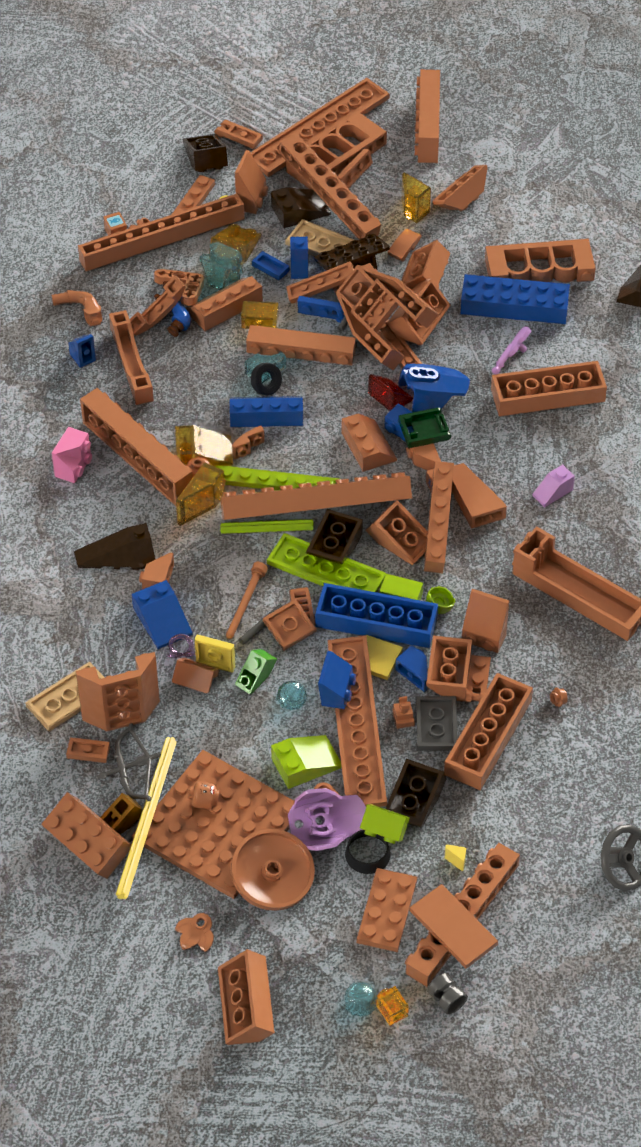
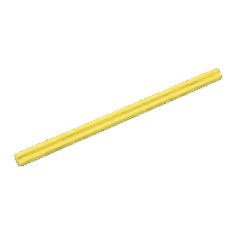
[116,737,176,899]

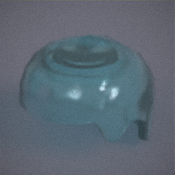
[276,680,307,710]
[344,982,377,1017]

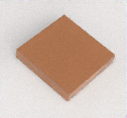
[263,599,317,651]

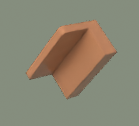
[172,657,219,693]

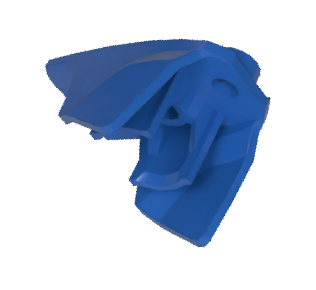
[398,364,470,412]

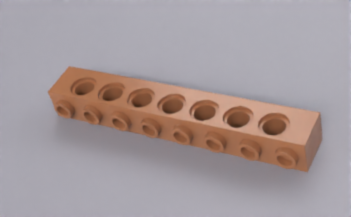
[278,133,381,239]
[405,843,520,987]

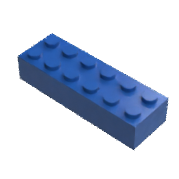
[460,274,570,324]
[315,583,438,648]

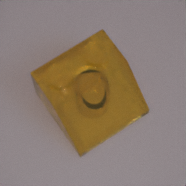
[401,172,431,223]

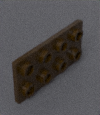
[314,234,390,270]

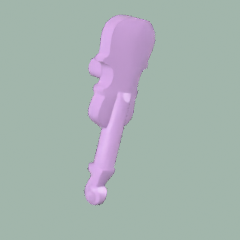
[492,326,531,375]

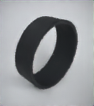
[345,830,391,874]

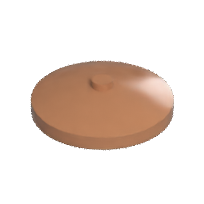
[231,829,315,911]

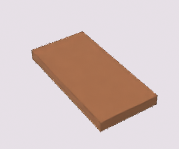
[410,884,498,969]

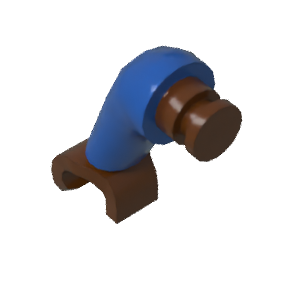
[154,281,191,337]

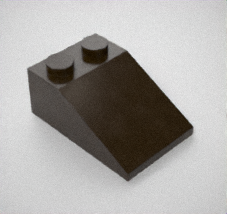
[182,134,228,172]
[271,187,331,228]
[306,509,363,564]
[385,758,447,828]

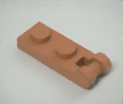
[214,120,263,149]
[465,655,491,702]

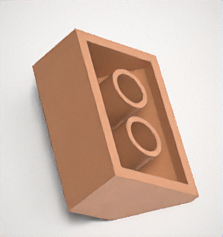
[401,240,451,290]
[341,413,397,472]
[426,636,472,701]

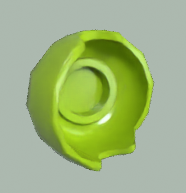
[426,586,456,614]

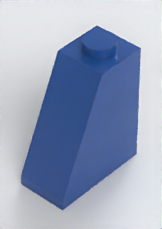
[290,237,308,279]

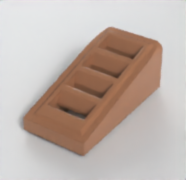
[289,587,315,626]

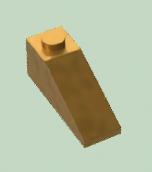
[100,793,143,835]

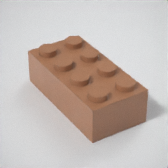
[41,792,131,879]

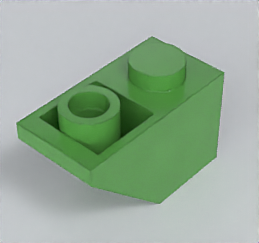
[234,649,277,694]

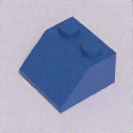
[318,651,356,709]

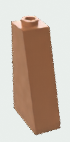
[452,463,507,529]

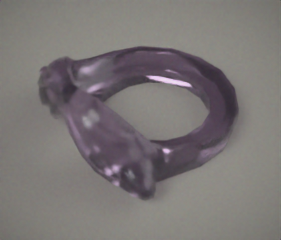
[168,634,196,659]

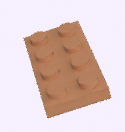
[357,868,417,952]

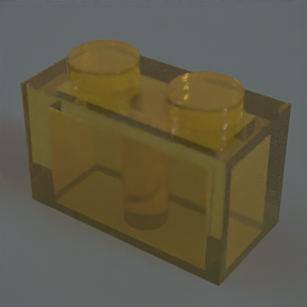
[241,301,279,329]

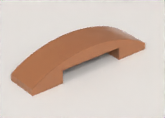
[130,275,186,336]

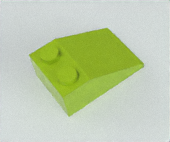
[271,735,342,789]

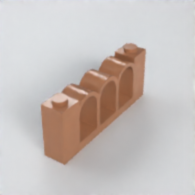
[286,112,387,190]
[485,239,596,283]

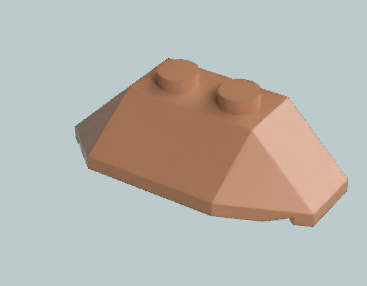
[433,165,488,211]

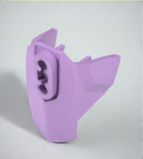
[288,788,366,851]

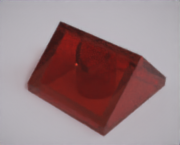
[368,374,413,411]

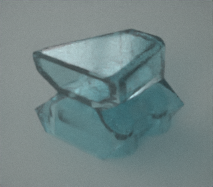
[200,242,243,290]

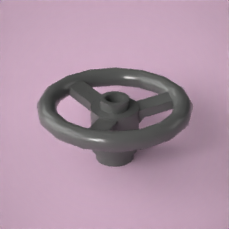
[601,824,641,891]

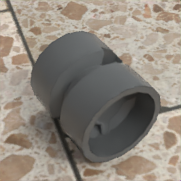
[427,973,468,1015]

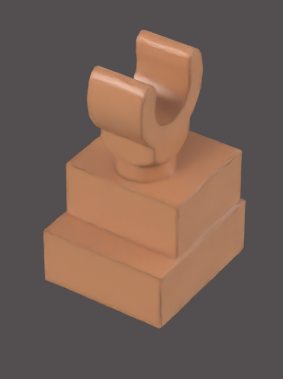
[393,696,415,729]

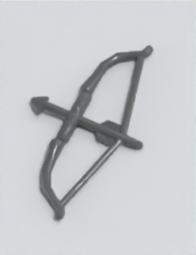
[97,723,161,802]

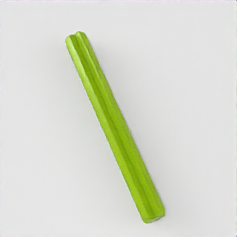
[220,519,314,534]

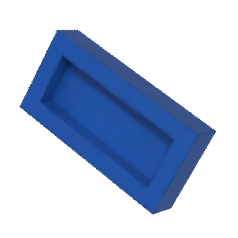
[252,251,290,281]

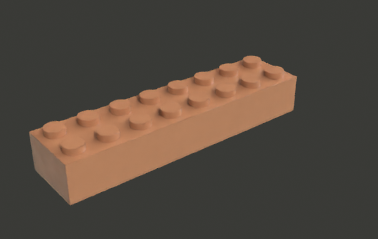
[80,388,194,507]

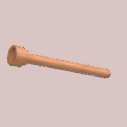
[226,562,268,639]

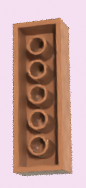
[415,69,440,163]
[491,361,607,416]
[444,673,533,791]

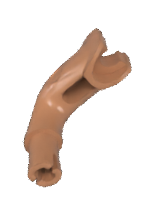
[51,290,102,326]

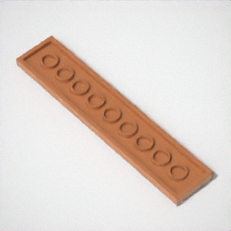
[250,78,390,177]
[327,635,387,807]

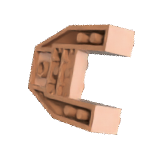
[336,265,439,370]

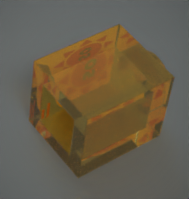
[376,986,409,1026]

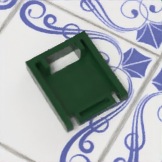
[398,407,451,449]

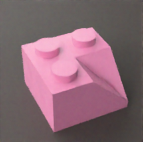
[52,427,92,483]

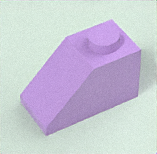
[533,464,575,508]

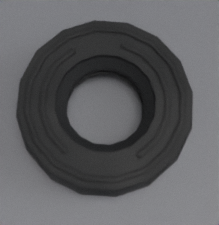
[251,363,282,395]

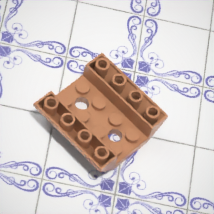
[76,652,160,731]

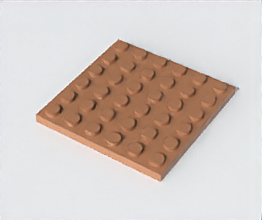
[132,750,295,899]

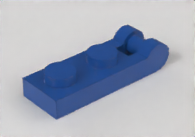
[297,296,345,323]

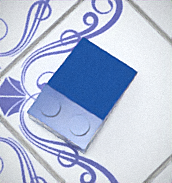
[132,580,193,649]

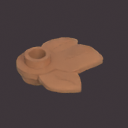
[175,913,214,952]

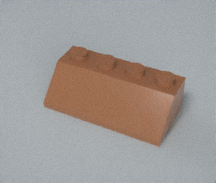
[186,276,263,331]
[387,278,451,345]
[218,949,275,1045]

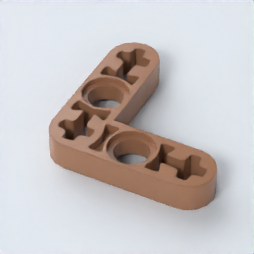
[154,269,204,306]

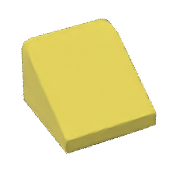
[445,845,466,871]

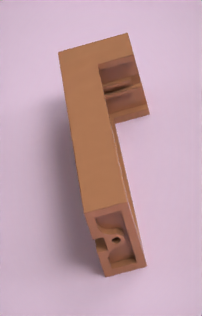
[512,526,641,641]

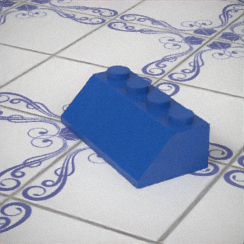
[230,396,303,427]

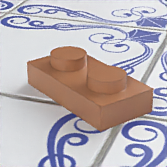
[66,737,110,763]

